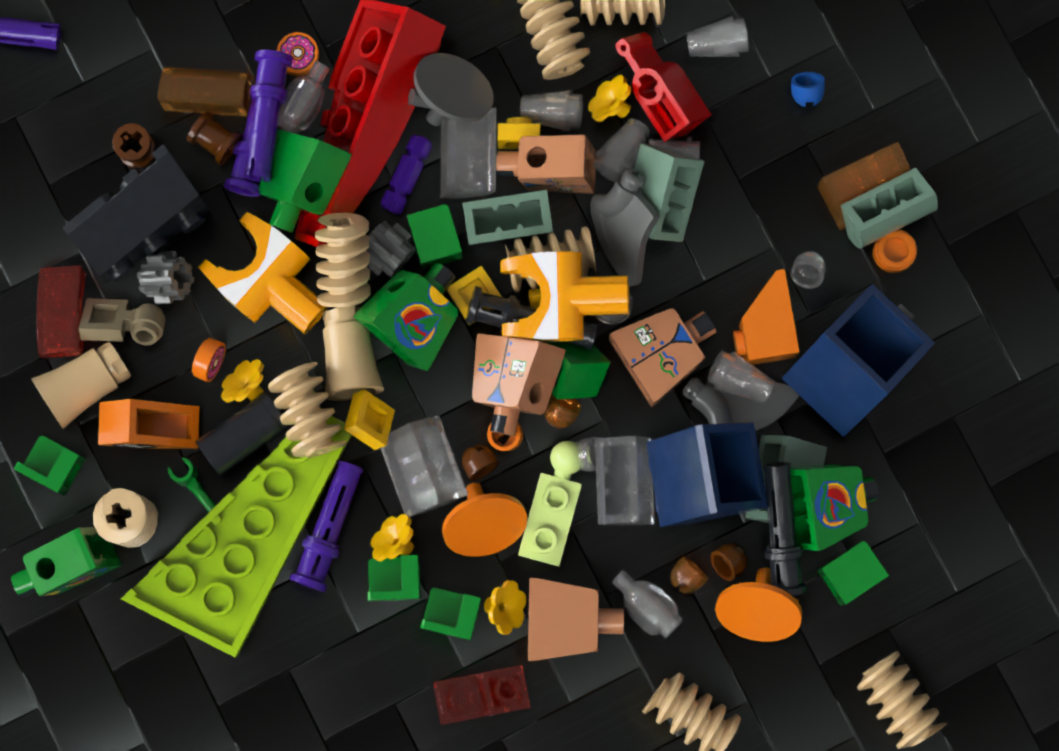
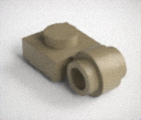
[79,298,166,345]

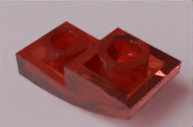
[37,265,86,358]
[433,665,531,725]

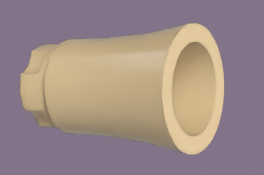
[322,306,384,401]
[31,341,131,429]

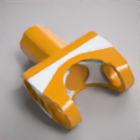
[198,212,328,334]
[500,251,630,342]

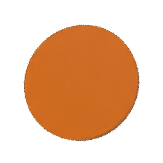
[442,483,527,557]
[715,568,802,642]

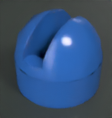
[791,72,825,107]

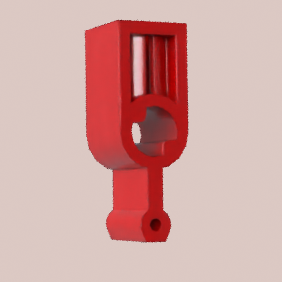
[615,32,712,143]

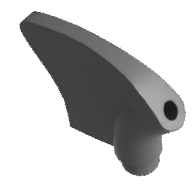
[590,169,660,286]
[682,359,799,433]

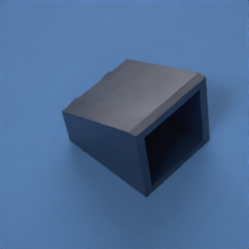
[782,284,935,437]
[646,422,768,527]

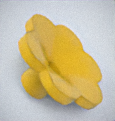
[588,75,631,122]
[221,359,264,403]
[370,514,414,562]
[484,580,526,635]

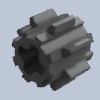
[366,221,416,277]
[137,251,194,304]

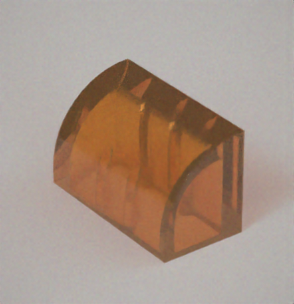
[157,67,251,116]
[817,142,911,230]

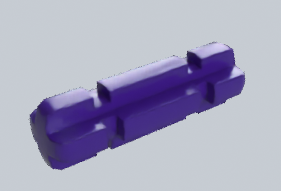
[381,134,432,215]

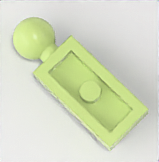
[518,441,584,567]

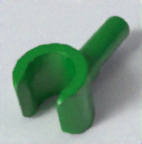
[168,457,216,513]

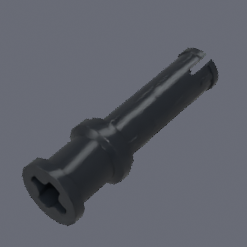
[465,286,598,350]
[763,462,807,596]

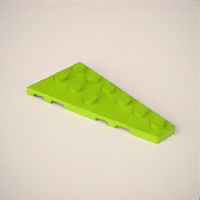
[121,416,352,658]

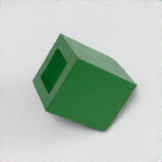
[407,204,463,270]
[547,342,611,400]
[13,436,86,496]
[817,541,889,606]
[367,555,421,602]
[420,588,482,641]

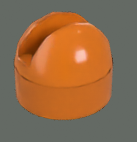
[487,422,523,451]

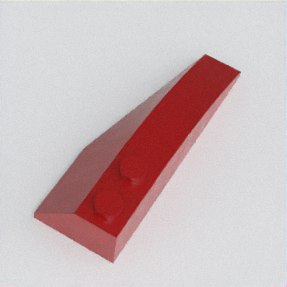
[294,0,446,247]

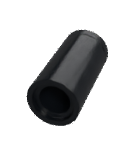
[195,391,290,476]

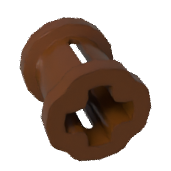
[186,111,243,166]
[112,123,156,168]

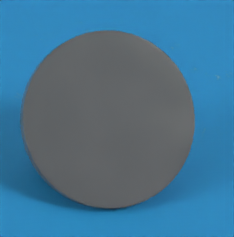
[408,53,494,126]

